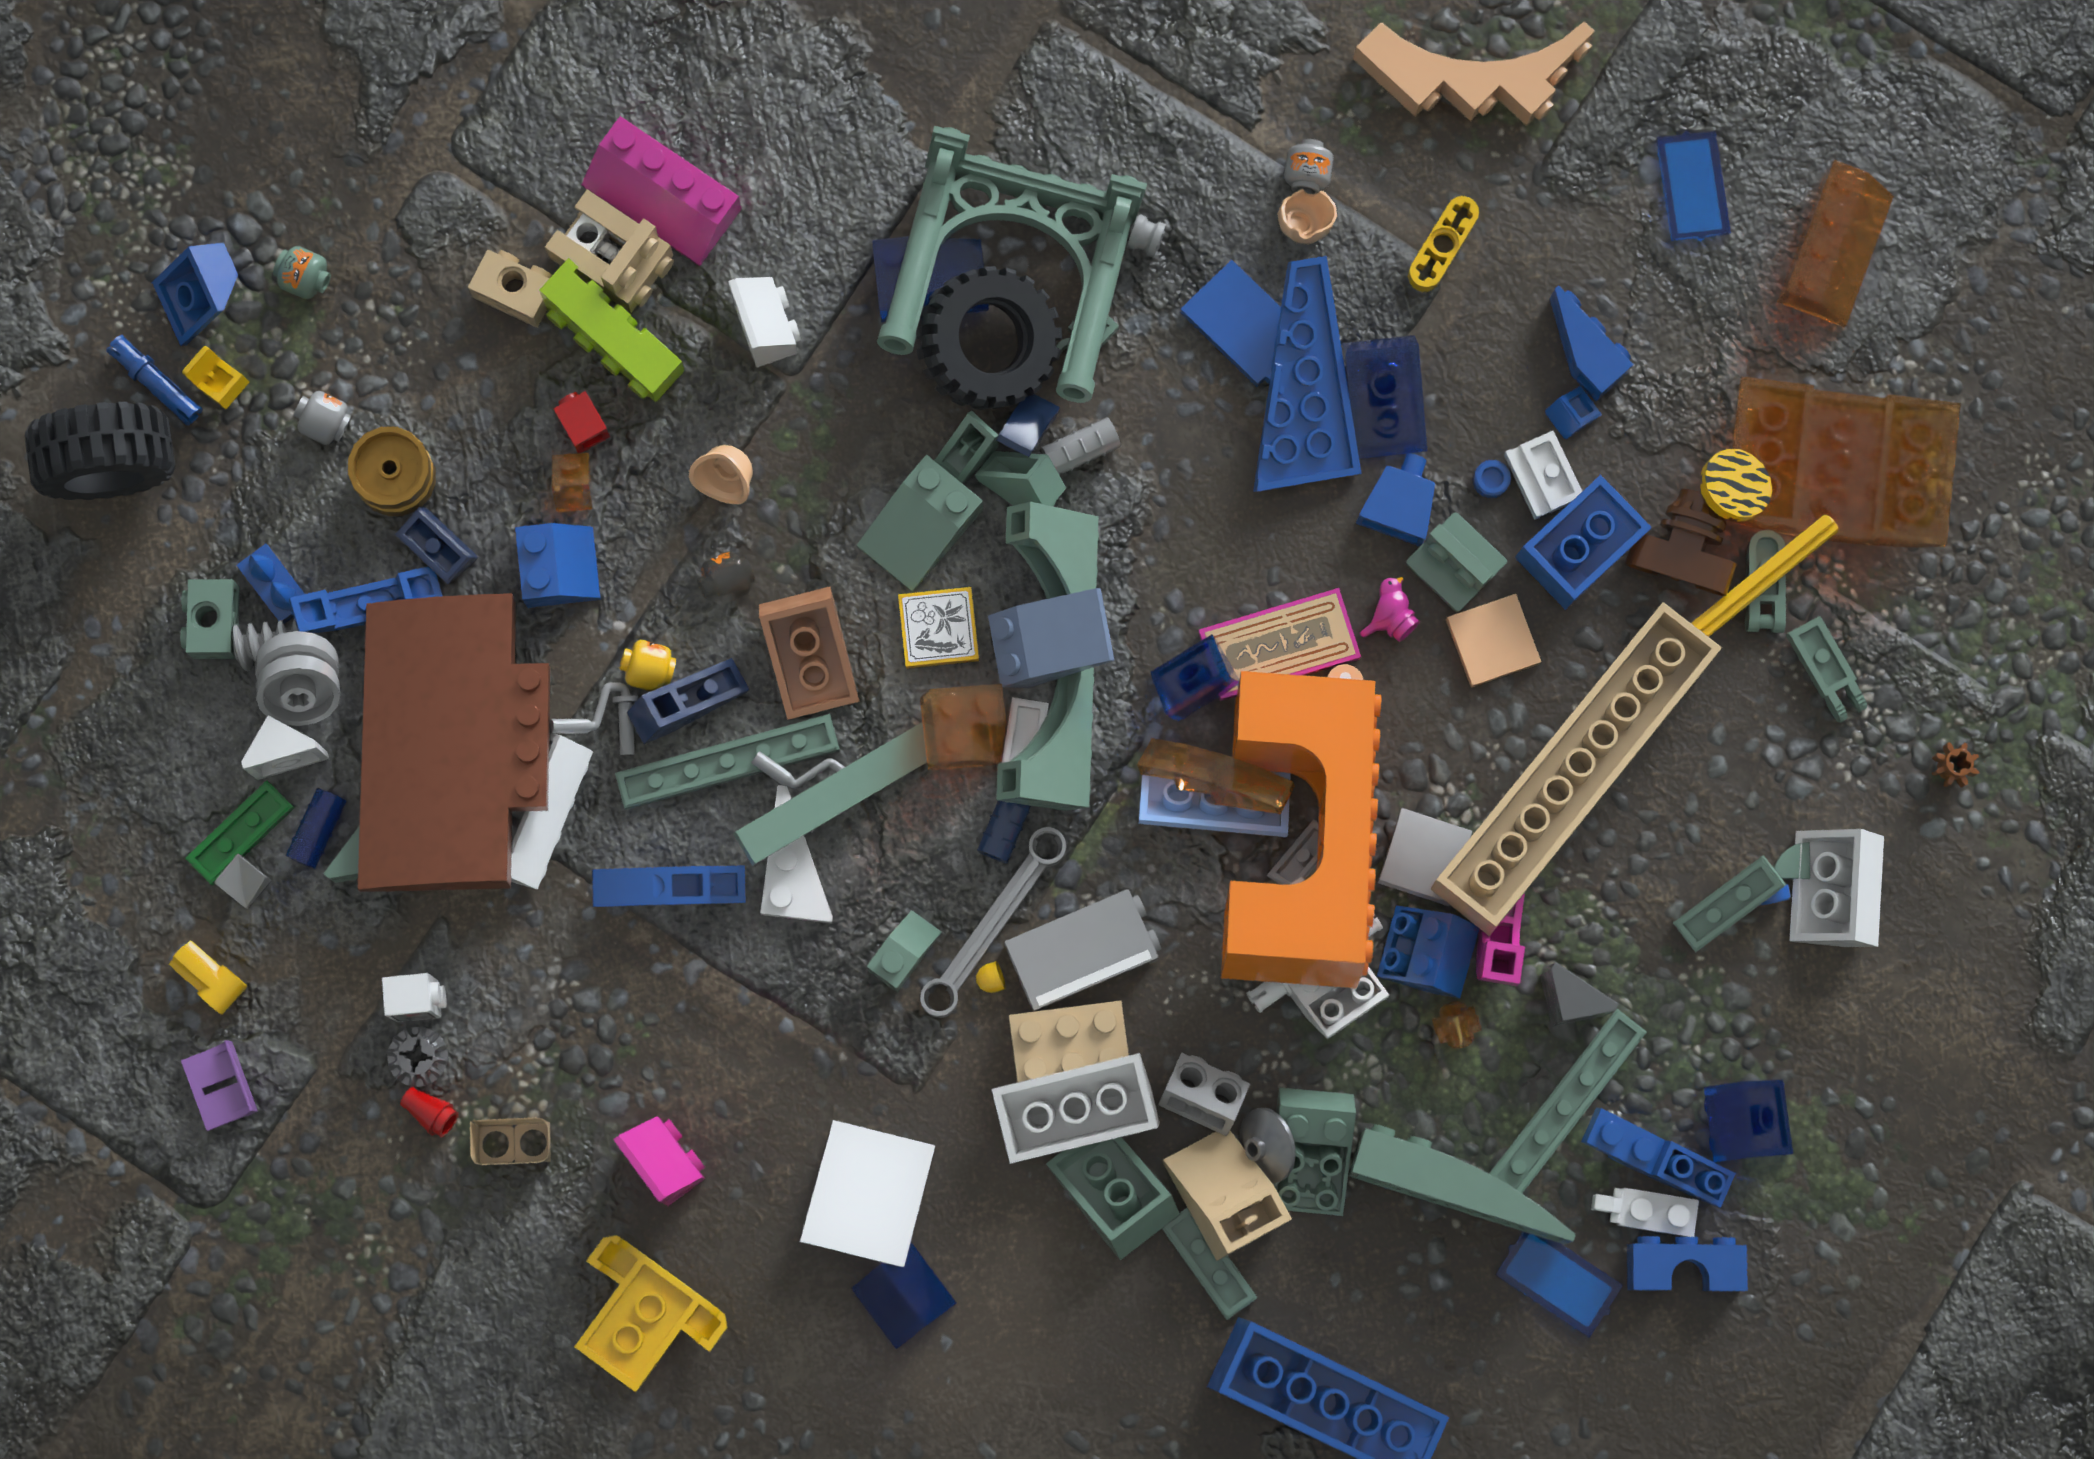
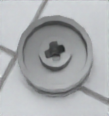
[255,631,340,726]

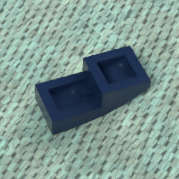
[997,394,1061,457]

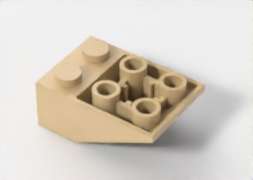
[1162,1131,1292,1261]

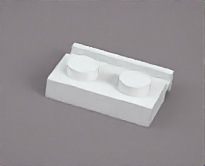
[1504,431,1582,520]

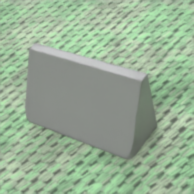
[1267,819,1318,885]

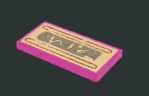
[1198,588,1361,701]

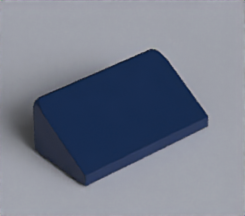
[395,507,478,584]

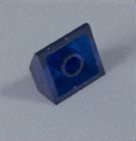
[1704,1080,1793,1162]

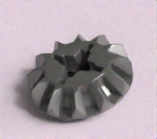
[387,1026,448,1087]

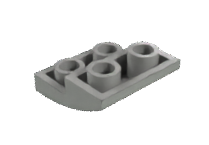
[1378,808,1472,906]

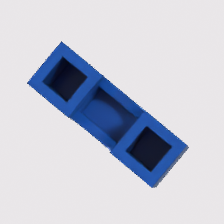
[1627,1236,1748,1292]

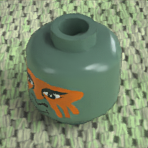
[273,246,331,300]

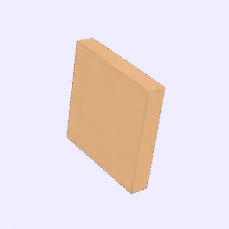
[1446,594,1541,688]

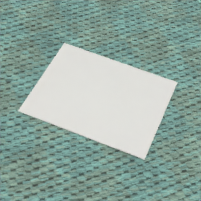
[800,1120,935,1267]

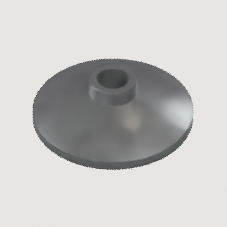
[1239,1108,1295,1183]

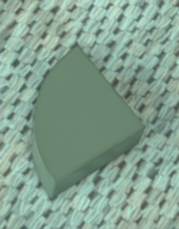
[1773,842,1810,880]

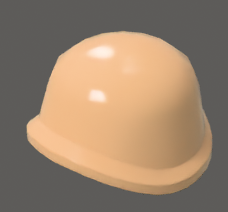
[689,445,753,504]

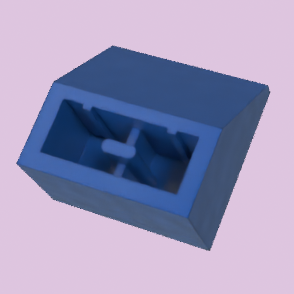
[1377,905,1479,998]

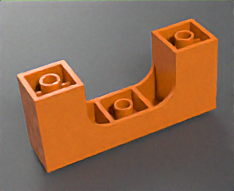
[1221,671,1381,988]

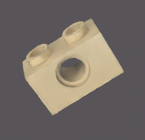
[468,249,552,328]

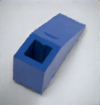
[1550,286,1634,402]

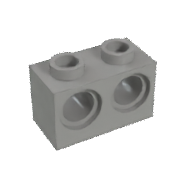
[1158,1053,1250,1136]

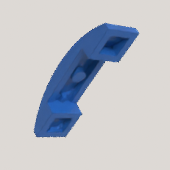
[289,566,442,634]

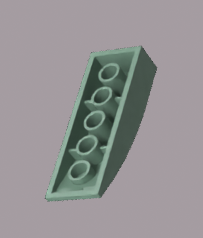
[1348,1124,1576,1245]

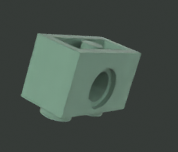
[180,579,240,659]

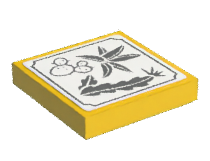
[898,587,979,669]

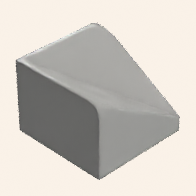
[214,854,271,909]

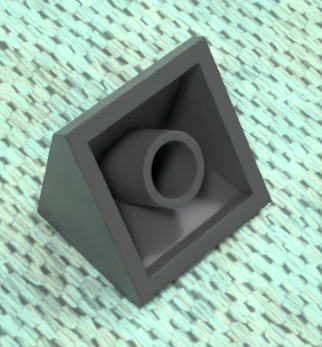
[1540,962,1619,1027]

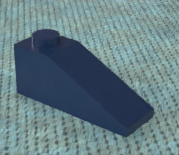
[626,658,750,744]

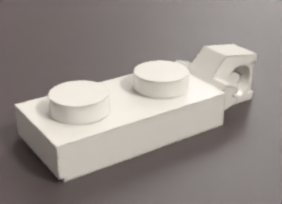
[1591,1188,1699,1237]

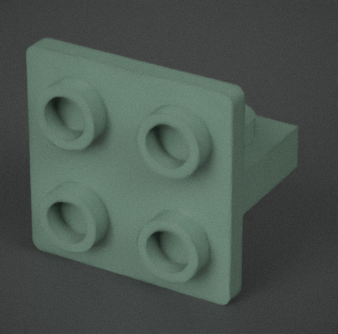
[1406,512,1507,612]

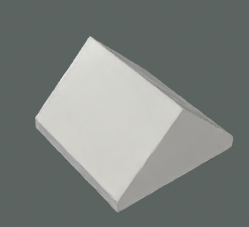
[241,716,329,780]

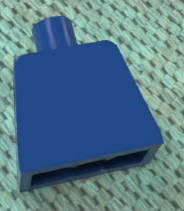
[1356,453,1435,547]

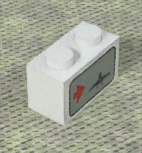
[382,973,447,1022]

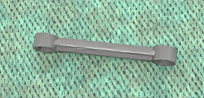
[920,827,1066,1018]

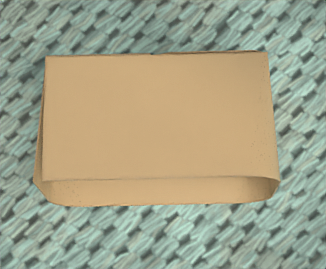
[470,1118,551,1165]

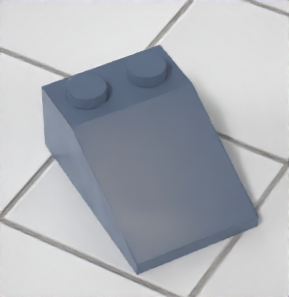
[988,588,1114,688]

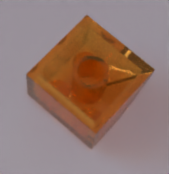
[920,684,1006,770]

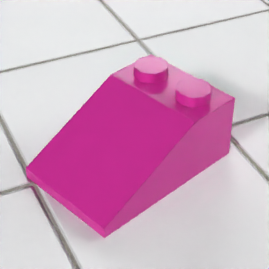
[613,1116,705,1206]

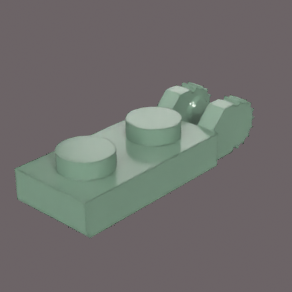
[1786,616,1868,722]

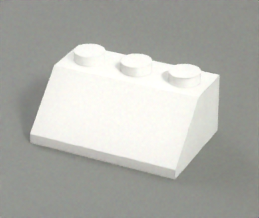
[1790,829,1884,947]

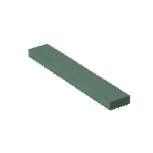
[615,714,840,810]
[733,722,941,866]
[1489,1009,1647,1193]

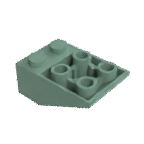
[1272,1087,1356,1216]

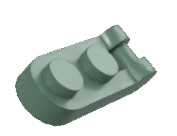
[1745,530,1786,633]

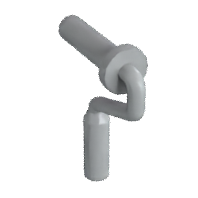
[549,682,639,755]
[751,751,845,833]

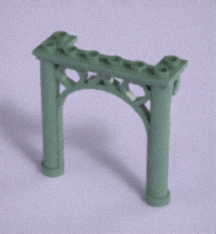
[877,126,1147,403]

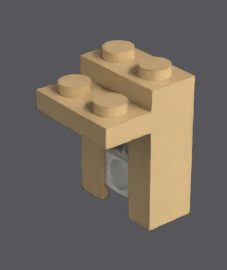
[545,189,674,313]

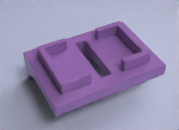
[181,1040,258,1131]

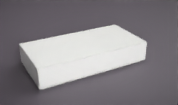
[1002,697,1049,763]

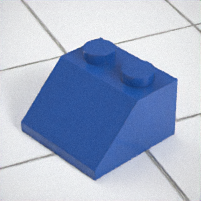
[515,523,601,608]

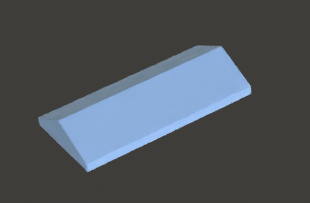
[1139,759,1290,837]

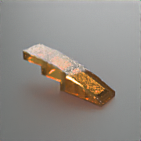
[1137,738,1295,814]

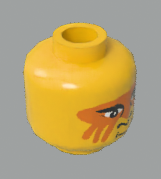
[619,640,676,691]

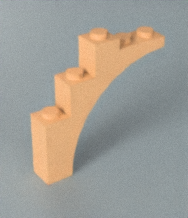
[1353,21,1594,126]

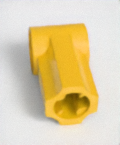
[169,940,248,1015]

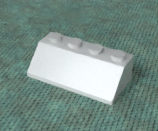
[511,733,593,889]
[992,1053,1160,1163]

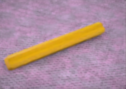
[1691,515,1839,637]

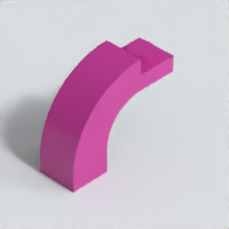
[1476,893,1525,986]

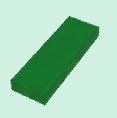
[185,780,294,886]

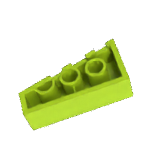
[539,258,685,402]

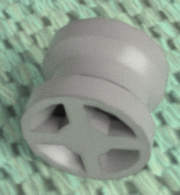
[1127,214,1167,258]

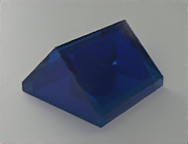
[1150,634,1239,721]
[851,1242,957,1349]

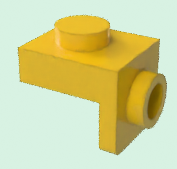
[182,346,250,409]

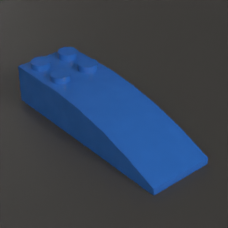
[1207,1317,1449,1459]

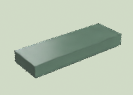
[1673,855,1786,953]
[1162,1208,1258,1320]

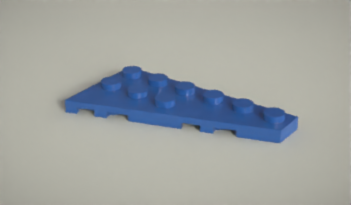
[1253,256,1362,492]

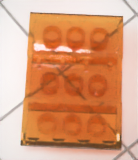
[1725,376,1961,547]

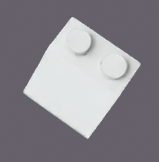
[728,277,801,368]

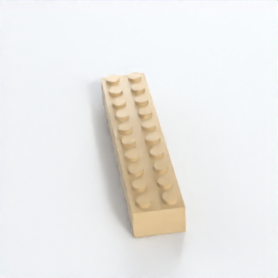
[1431,602,1722,936]

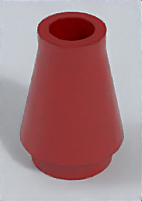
[400,1087,459,1137]

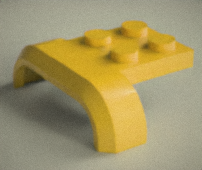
[574,1235,727,1392]

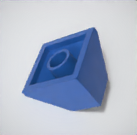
[152,243,238,346]

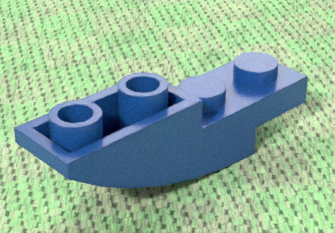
[592,865,746,907]
[1581,1108,1736,1208]

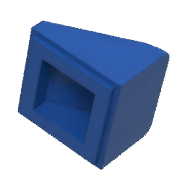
[1545,386,1602,439]

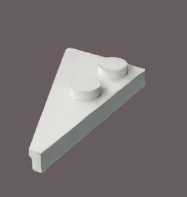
[760,785,833,924]

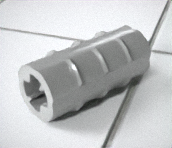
[1041,417,1121,475]

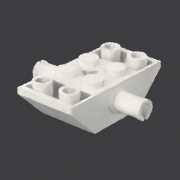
[1246,876,1389,1039]

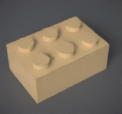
[1009,1001,1129,1083]

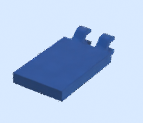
[1180,260,1281,387]

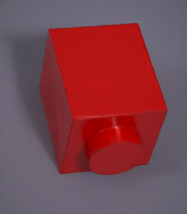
[554,391,610,454]

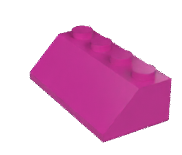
[581,116,741,266]

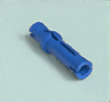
[106,335,203,426]

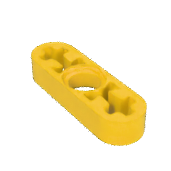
[1408,196,1479,292]

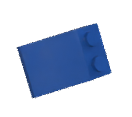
[1515,475,1652,610]

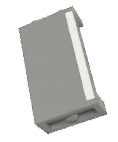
[1004,889,1162,1012]

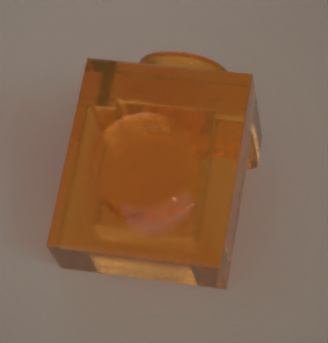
[552,453,592,512]

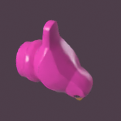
[1360,577,1420,642]

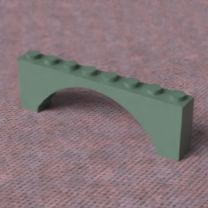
[996,502,1099,811]

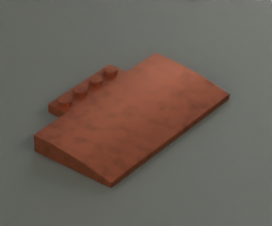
[358,593,550,892]

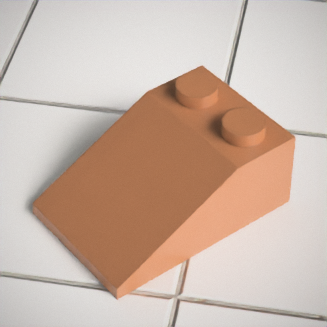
[759,587,859,720]

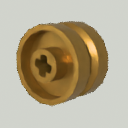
[348,427,436,516]

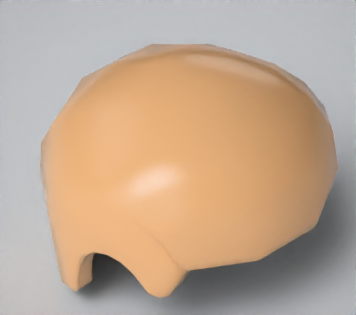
[1277,189,1337,244]

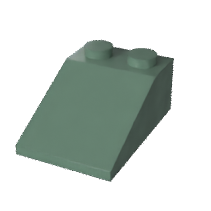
[856,455,983,593]
[1046,1137,1180,1260]

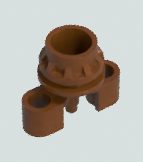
[1624,488,1737,596]

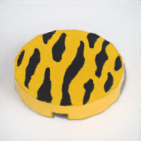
[1700,449,1772,521]

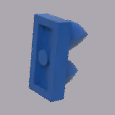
[237,543,305,624]

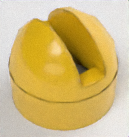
[976,961,1006,993]

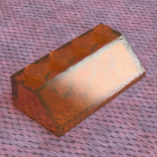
[1777,160,1894,328]

